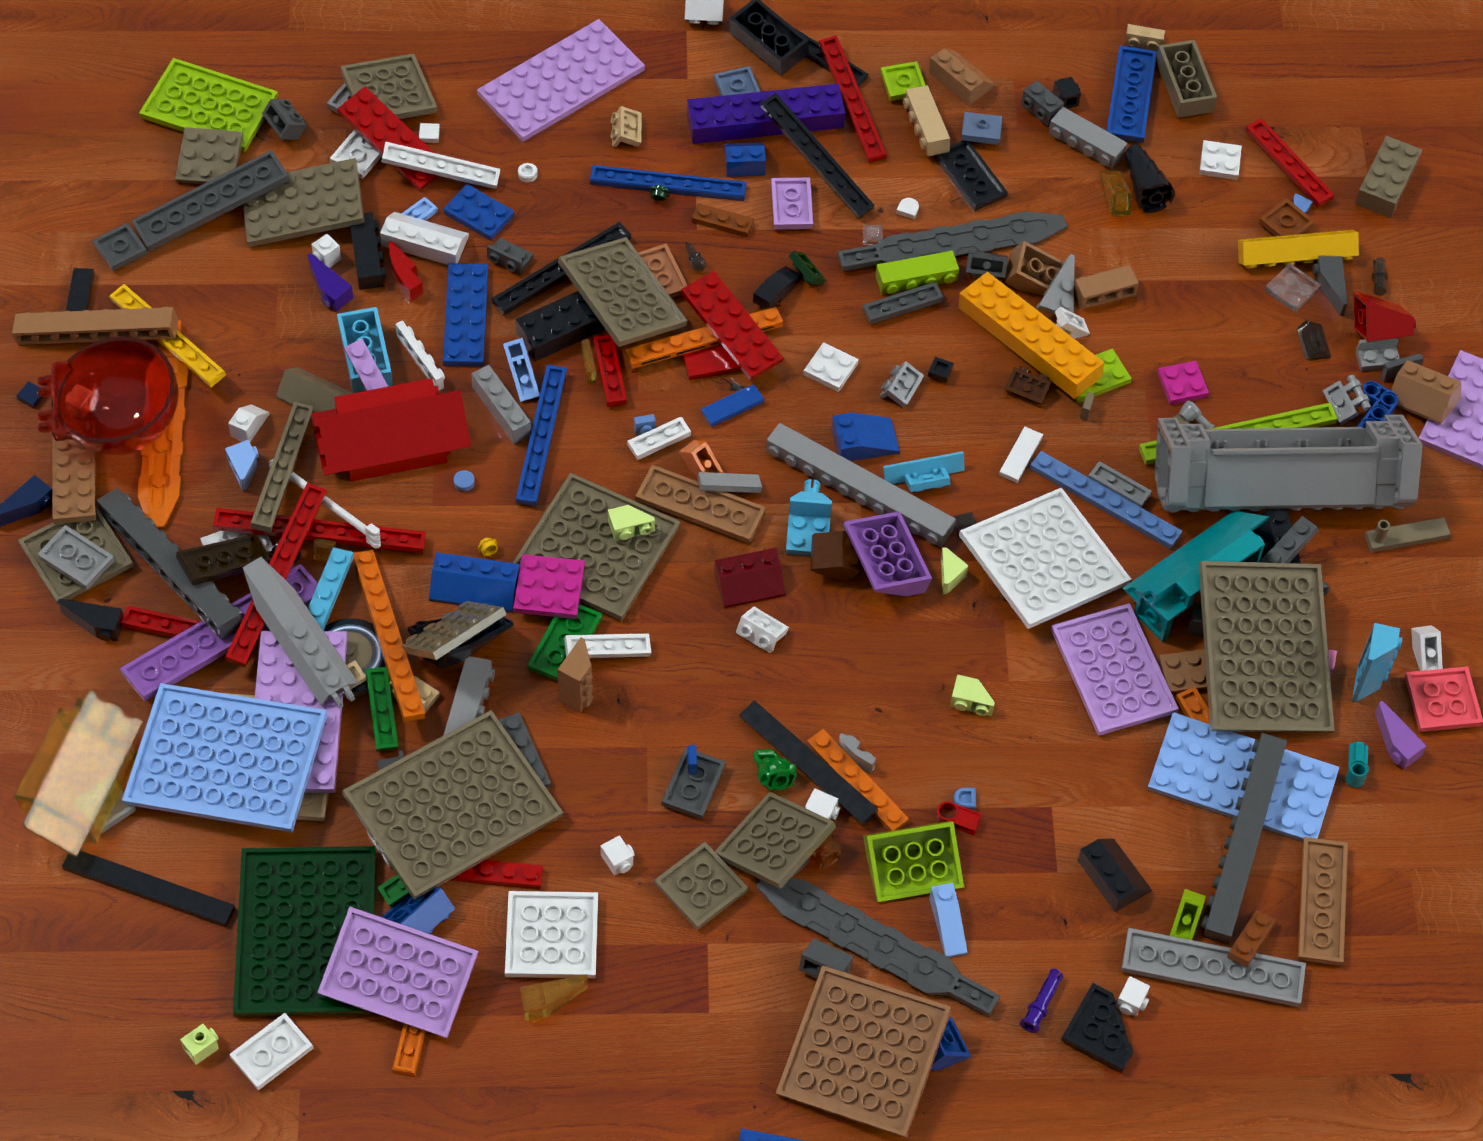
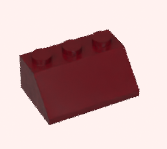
[714,548,785,608]

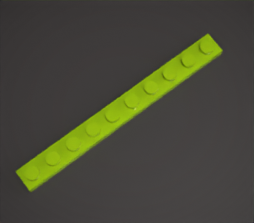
[1139,402,1338,465]

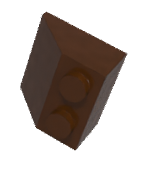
[810,531,860,583]

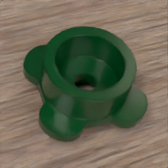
[650,185,669,201]

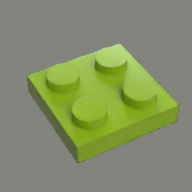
[880,61,926,101]

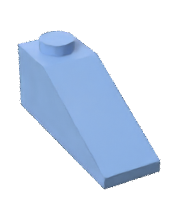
[503,338,540,402]
[929,883,968,958]

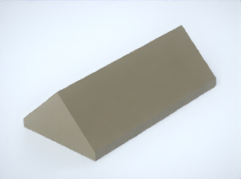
[276,367,352,413]

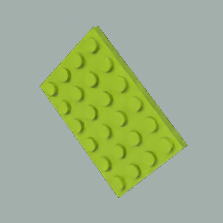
[139,58,278,152]

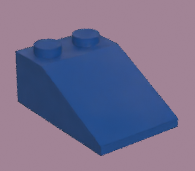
[831,412,900,461]

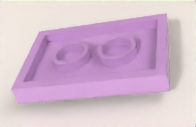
[771,177,813,229]

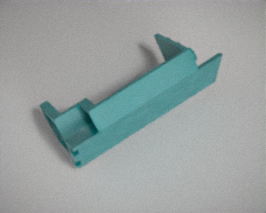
[1123,511,1269,642]

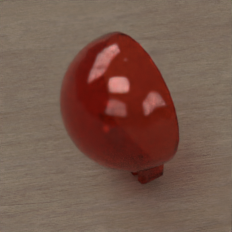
[38,337,179,455]

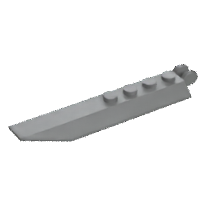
[243,557,359,709]

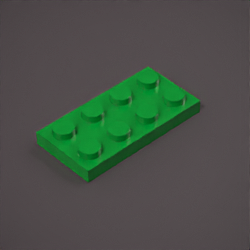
[527,604,603,682]

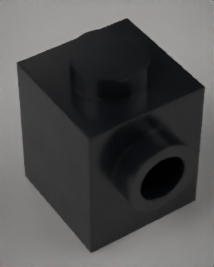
[1053,77,1081,109]

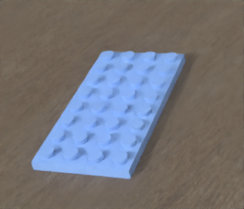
[1147,712,1339,841]

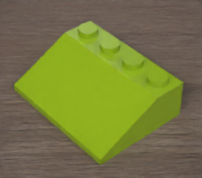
[863,821,964,902]

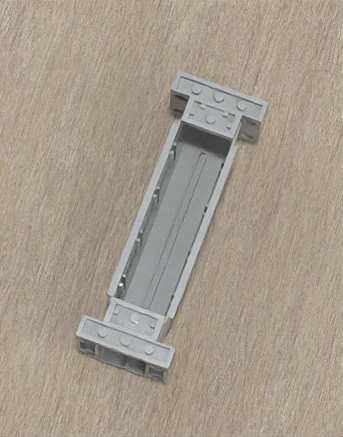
[1155,415,1423,512]

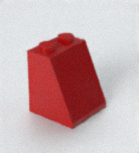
[1354,291,1416,342]

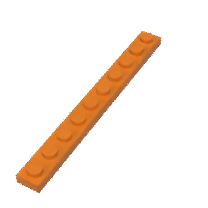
[353,550,425,722]

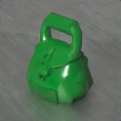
[753,749,797,790]

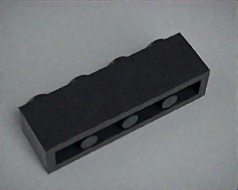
[350,212,386,290]

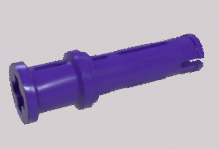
[1020,968,1064,1033]

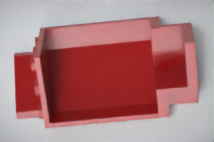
[311,378,471,482]

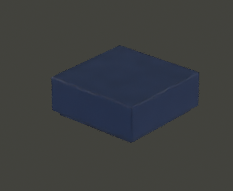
[16,381,46,408]

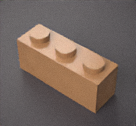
[1074,265,1139,309]

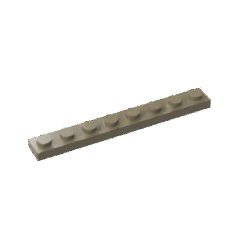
[250,402,314,533]

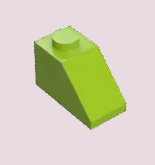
[1170,889,1206,940]

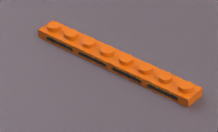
[625,307,783,369]

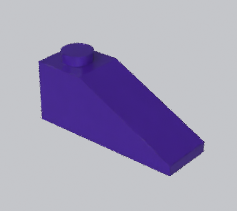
[307,253,353,312]

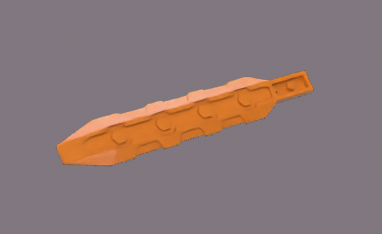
[137,320,188,528]

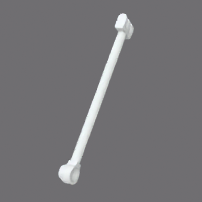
[269,458,381,548]

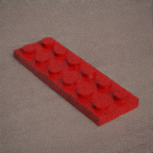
[337,86,438,191]
[681,271,784,381]

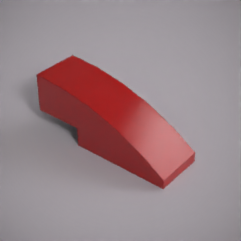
[388,241,423,302]

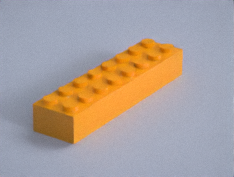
[959,271,1104,399]

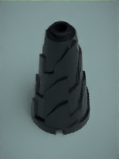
[1125,144,1175,213]

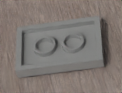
[37,525,115,590]

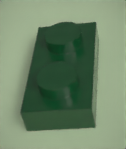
[789,251,826,286]

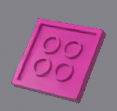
[513,554,585,619]

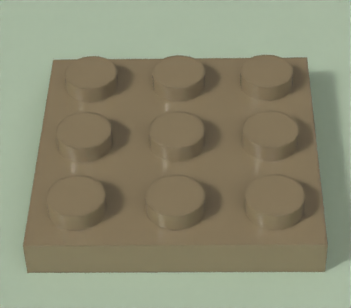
[175,127,244,185]
[654,842,748,930]

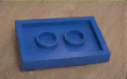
[443,184,514,241]

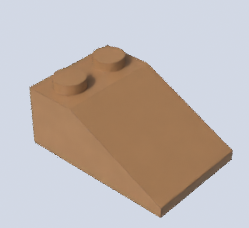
[1004,241,1064,296]

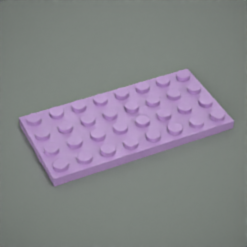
[477,19,645,142]
[255,631,348,793]

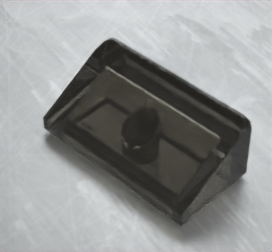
[1297,320,1331,360]

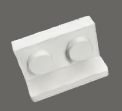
[736,606,789,653]

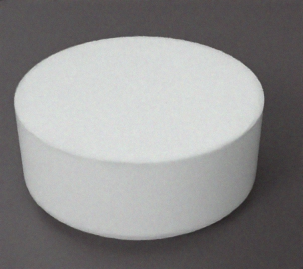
[518,163,538,182]

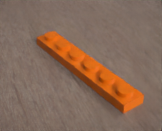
[807,729,909,831]

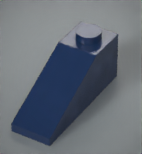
[0,475,52,527]

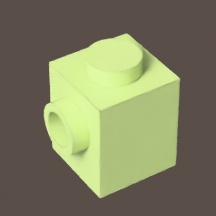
[180,1024,219,1065]

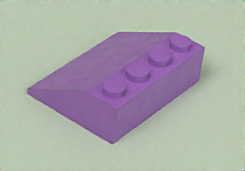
[843,511,932,596]

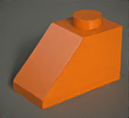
[679,440,724,477]

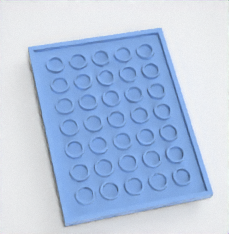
[122,683,328,833]

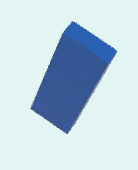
[701,384,764,427]

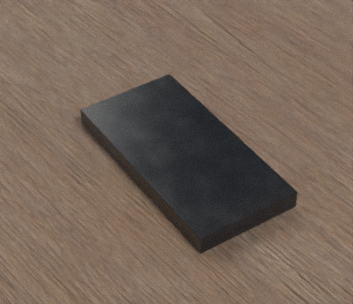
[934,141,1008,211]

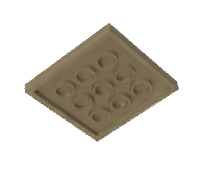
[340,54,437,119]
[18,506,134,605]
[401,601,507,660]
[715,792,836,889]

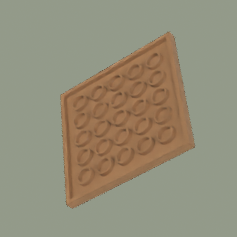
[776,965,952,1139]

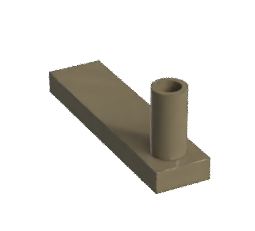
[1364,517,1451,553]

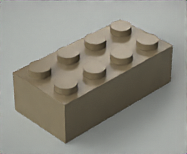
[1156,40,1217,118]
[1355,136,1422,218]

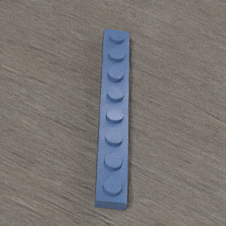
[1030,451,1182,549]

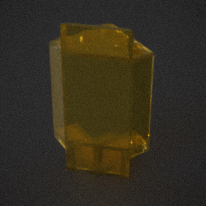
[14,690,143,856]

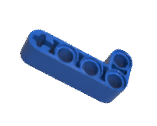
[1357,381,1398,428]

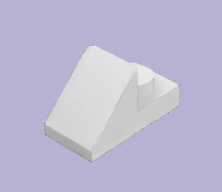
[1055,307,1090,339]

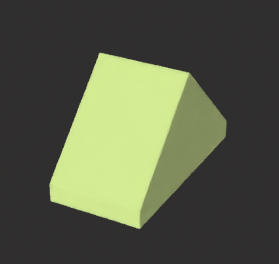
[941,548,968,594]

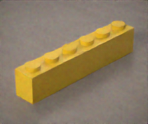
[1238,230,1359,268]

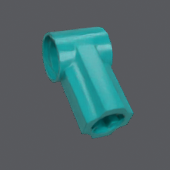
[1345,741,1369,788]

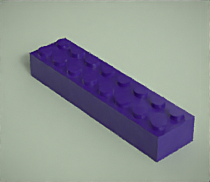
[687,83,845,144]

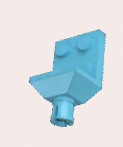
[786,479,832,556]

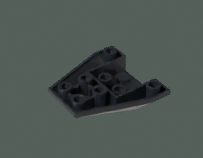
[408,617,514,669]

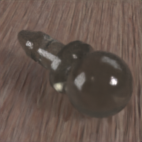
[685,242,706,271]

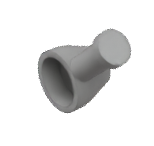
[1179,400,1215,429]

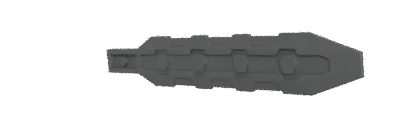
[837,211,1067,271]
[756,878,1000,1017]

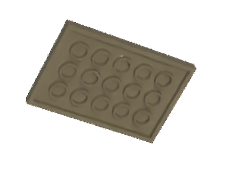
[243,158,365,247]
[558,237,687,347]

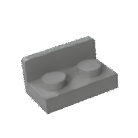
[1355,338,1400,371]
[879,361,924,407]

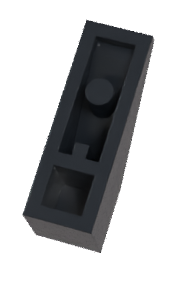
[58,599,123,641]

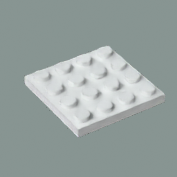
[505,891,598,978]

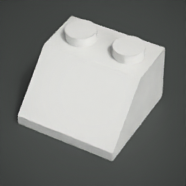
[685,0,724,25]

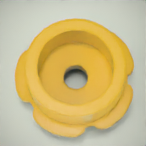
[478,538,498,557]

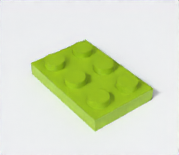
[1076,348,1132,403]

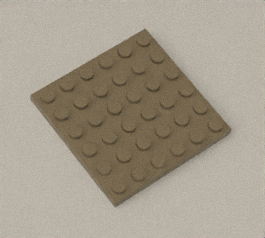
[513,473,681,621]

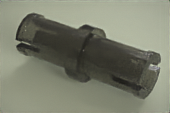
[1372,257,1388,296]

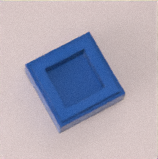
[687,745,697,775]

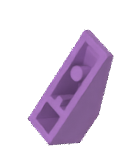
[1375,701,1426,770]

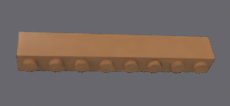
[12,307,178,345]

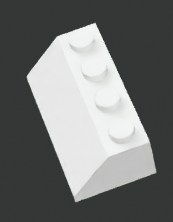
[380,212,469,265]

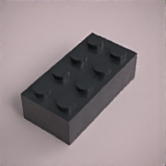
[729,0,809,76]
[515,291,606,362]

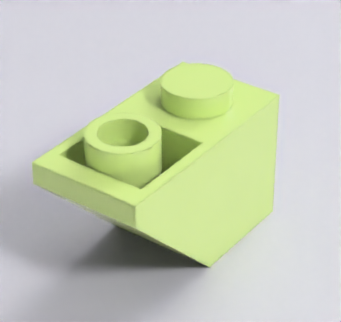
[608,505,655,541]
[950,674,995,716]

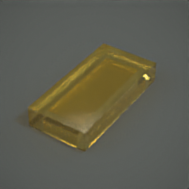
[581,339,596,384]

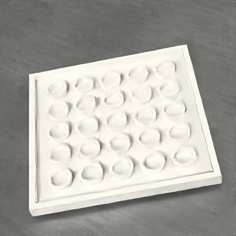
[959,488,1131,629]

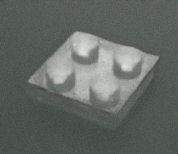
[1264,263,1321,313]

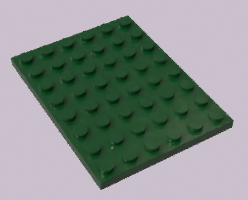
[233,846,376,1017]

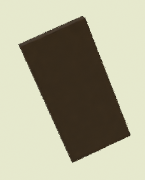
[176,534,271,585]

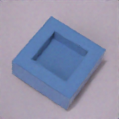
[634,414,656,435]

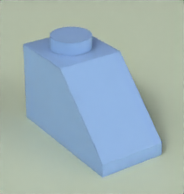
[225,440,259,491]

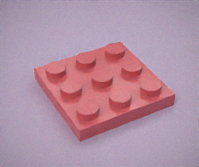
[1404,666,1483,732]

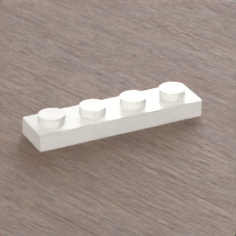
[395,320,445,391]
[564,634,651,658]

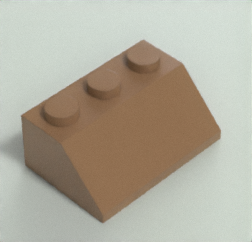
[929,48,996,106]
[1391,360,1462,425]
[558,637,593,713]

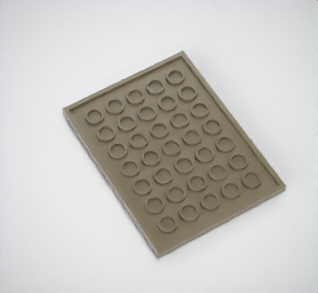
[1199,561,1334,733]
[342,710,563,900]

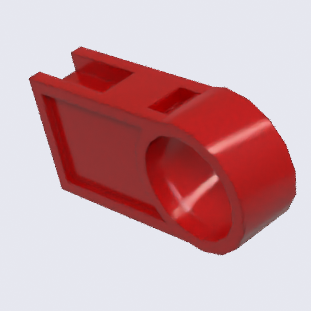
[936,801,982,836]

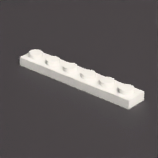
[381,142,500,189]

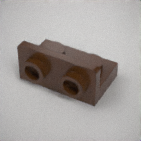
[1005,366,1052,405]

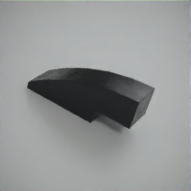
[753,266,803,310]

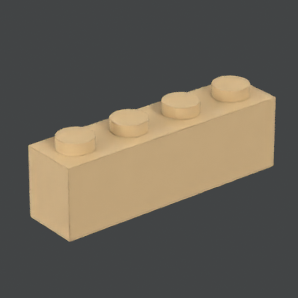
[903,85,950,156]

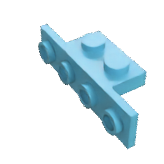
[883,451,964,492]

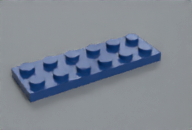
[1106,46,1157,143]
[443,264,488,366]

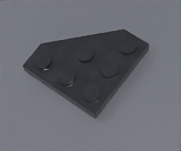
[1061,983,1133,1073]

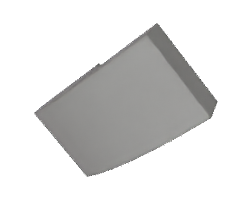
[838,733,876,775]

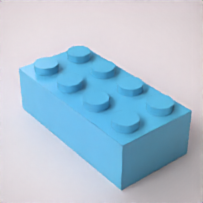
[337,307,393,393]

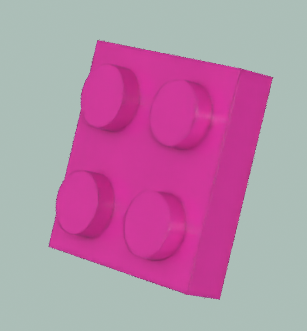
[1157,361,1209,405]

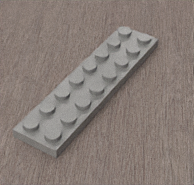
[1121,928,1306,1007]

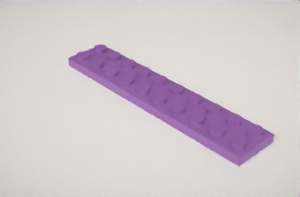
[120,564,318,702]

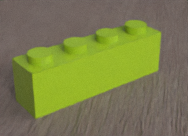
[875,250,959,295]

